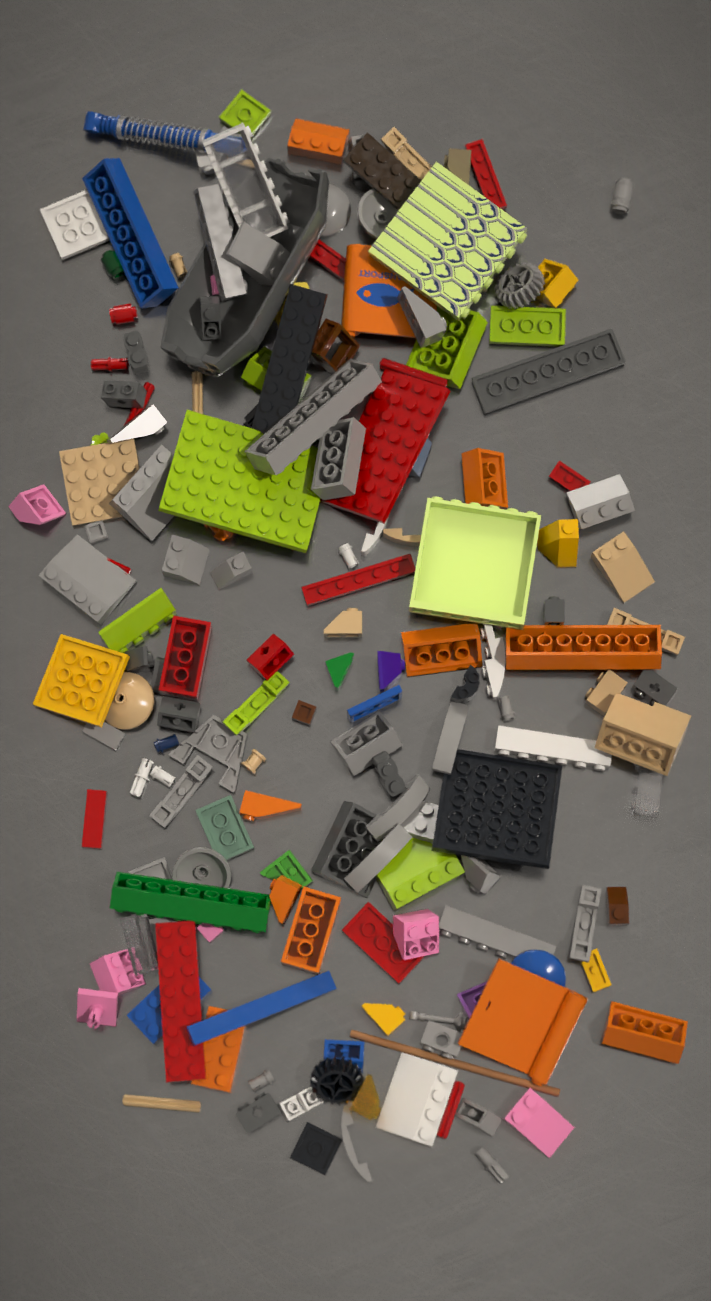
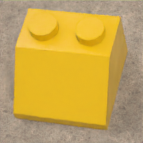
[535,259,579,308]

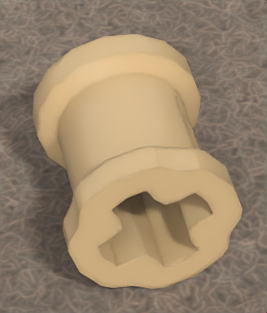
[241,749,266,774]

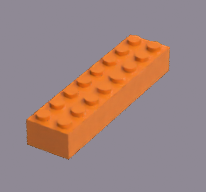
[506,625,662,670]

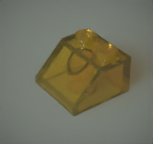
[350,1074,382,1122]

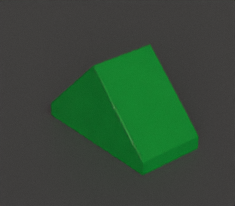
[325,652,354,691]

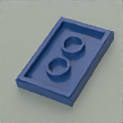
[347,685,402,723]

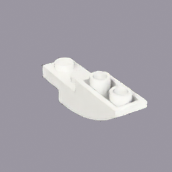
[480,624,506,701]

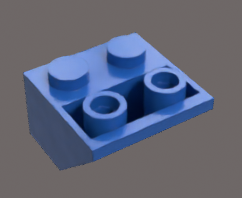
[324,1039,364,1074]

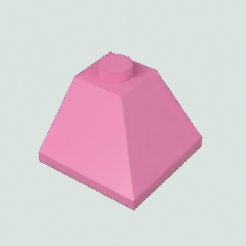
[8,484,66,525]

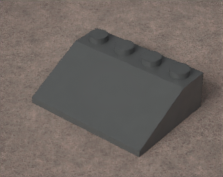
[311,801,385,898]

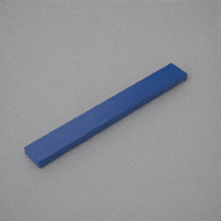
[186,971,337,1046]

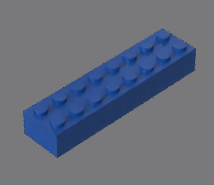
[82,158,179,308]

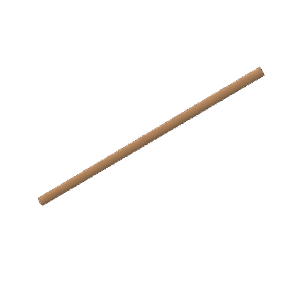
[350,1030,560,1097]

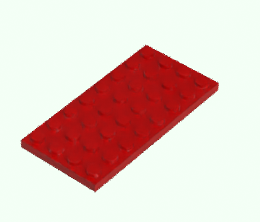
[320,369,451,524]

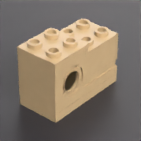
[594,693,691,776]

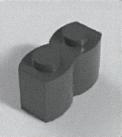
[123,330,149,375]
[372,751,405,797]

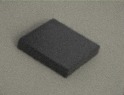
[290,1122,343,1176]

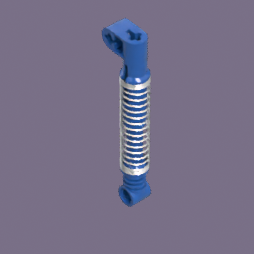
[83,111,247,160]

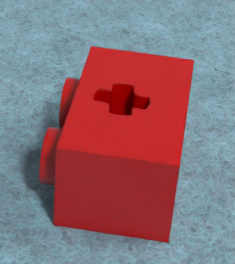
[246,634,294,681]

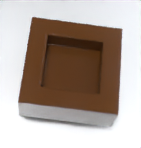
[292,700,317,726]

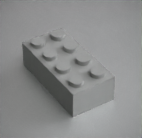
[311,417,366,500]

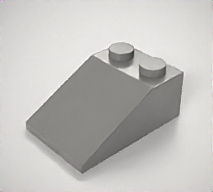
[227,222,291,286]
[397,286,447,348]

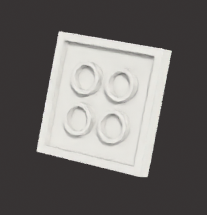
[40,190,110,260]

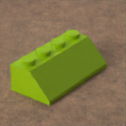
[98,588,177,654]

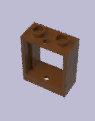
[312,318,360,374]

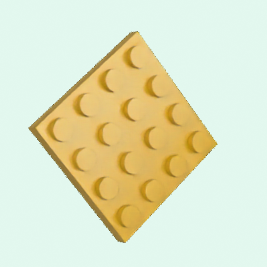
[33,634,130,728]

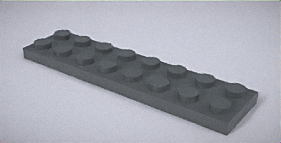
[471,328,626,414]

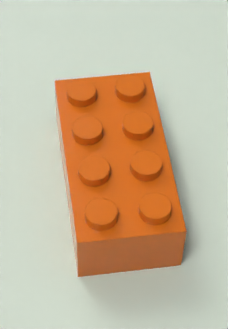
[281,886,341,975]
[191,1006,246,1093]

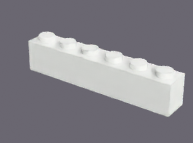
[494,725,612,771]

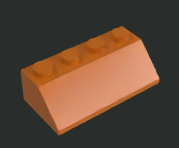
[401,623,483,677]
[602,1001,688,1064]

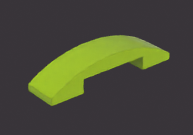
[222,671,290,736]

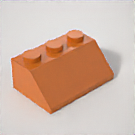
[287,119,350,165]
[461,448,508,509]

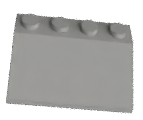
[109,445,174,542]
[39,534,136,625]

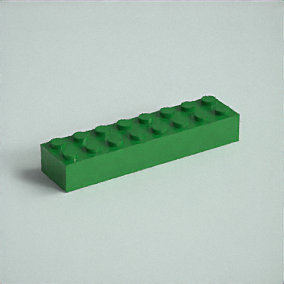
[109,872,271,933]

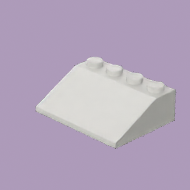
[376,1052,458,1147]

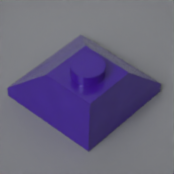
[377,651,405,694]

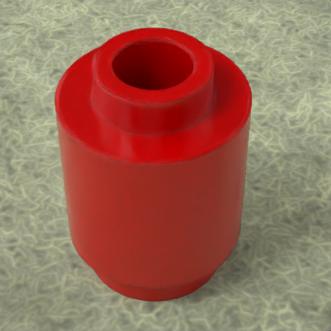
[109,303,137,325]

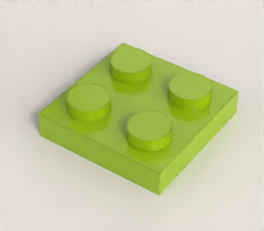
[219,90,271,138]

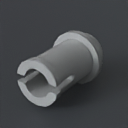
[497,695,516,721]
[248,1070,275,1092]

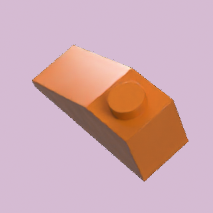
[239,790,302,822]

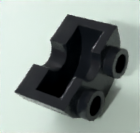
[450,665,480,703]

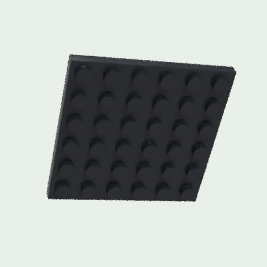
[432,749,562,869]

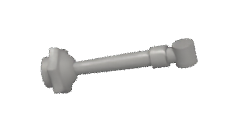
[409,1011,467,1032]

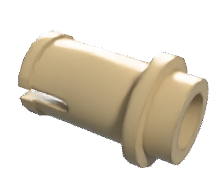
[169,253,188,278]

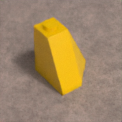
[537,519,579,568]

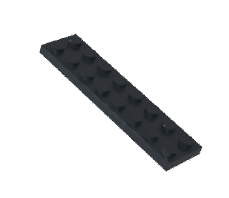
[252,284,328,434]

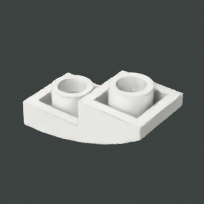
[278,1087,323,1122]

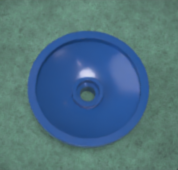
[511,950,566,987]

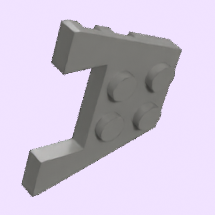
[169,715,247,793]

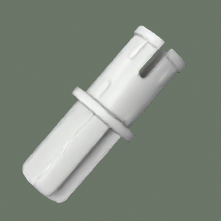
[130,758,154,797]

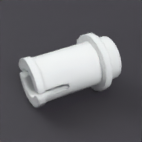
[338,543,359,569]
[150,766,176,788]

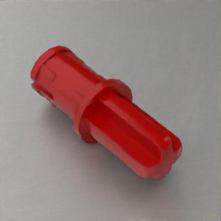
[91,357,129,372]

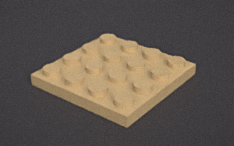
[59,438,139,526]

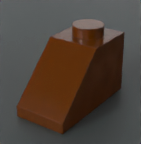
[606,887,629,926]

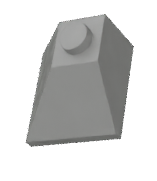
[461,856,501,894]

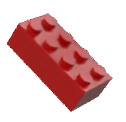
[159,616,212,701]

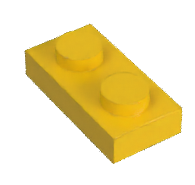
[580,948,611,992]

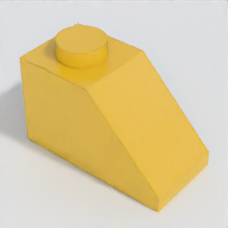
[361,1003,406,1036]

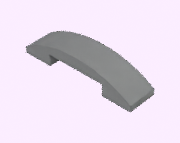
[432,701,470,775]
[149,755,213,828]
[365,774,430,842]
[344,823,412,893]
[570,885,601,963]
[341,1104,372,1182]

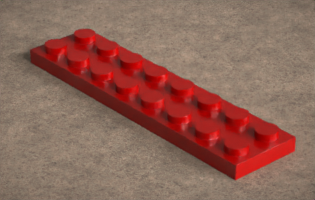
[155,921,206,1083]

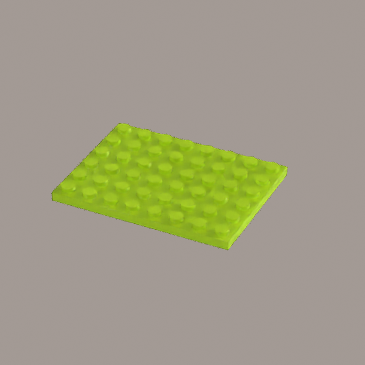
[158,410,321,553]

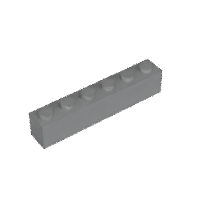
[193,184,248,301]
[439,906,556,958]

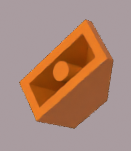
[269,875,302,923]

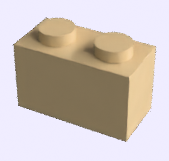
[585,670,628,716]

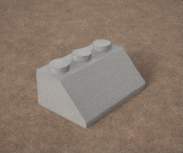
[566,474,635,529]
[331,711,403,776]

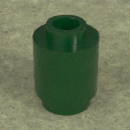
[101,250,125,279]

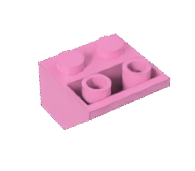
[393,909,439,960]
[90,948,146,996]

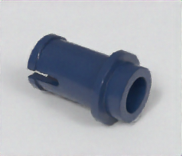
[153,734,179,753]

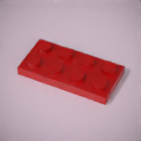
[342,902,425,984]

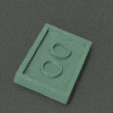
[195,795,254,861]

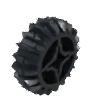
[310,1056,364,1105]

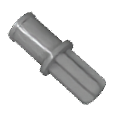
[475,1146,508,1183]

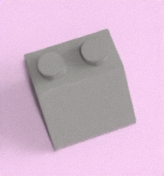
[162,535,210,585]

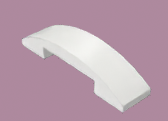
[361,518,388,556]

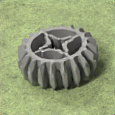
[495,262,545,309]

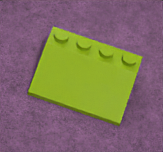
[406,306,488,389]
[375,837,465,910]

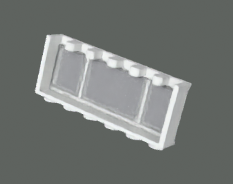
[201,122,289,237]

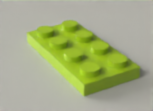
[489,306,566,347]

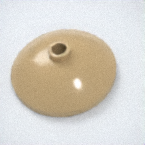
[105,672,154,730]

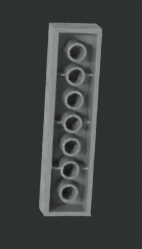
[245,359,382,475]

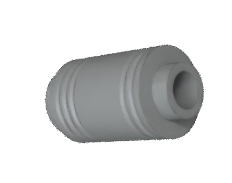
[611,178,634,214]

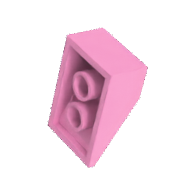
[503,1088,575,1158]

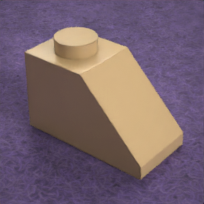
[324,608,362,637]

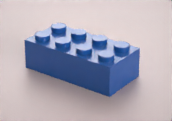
[127,977,212,1045]

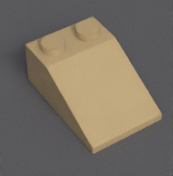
[591,531,655,603]

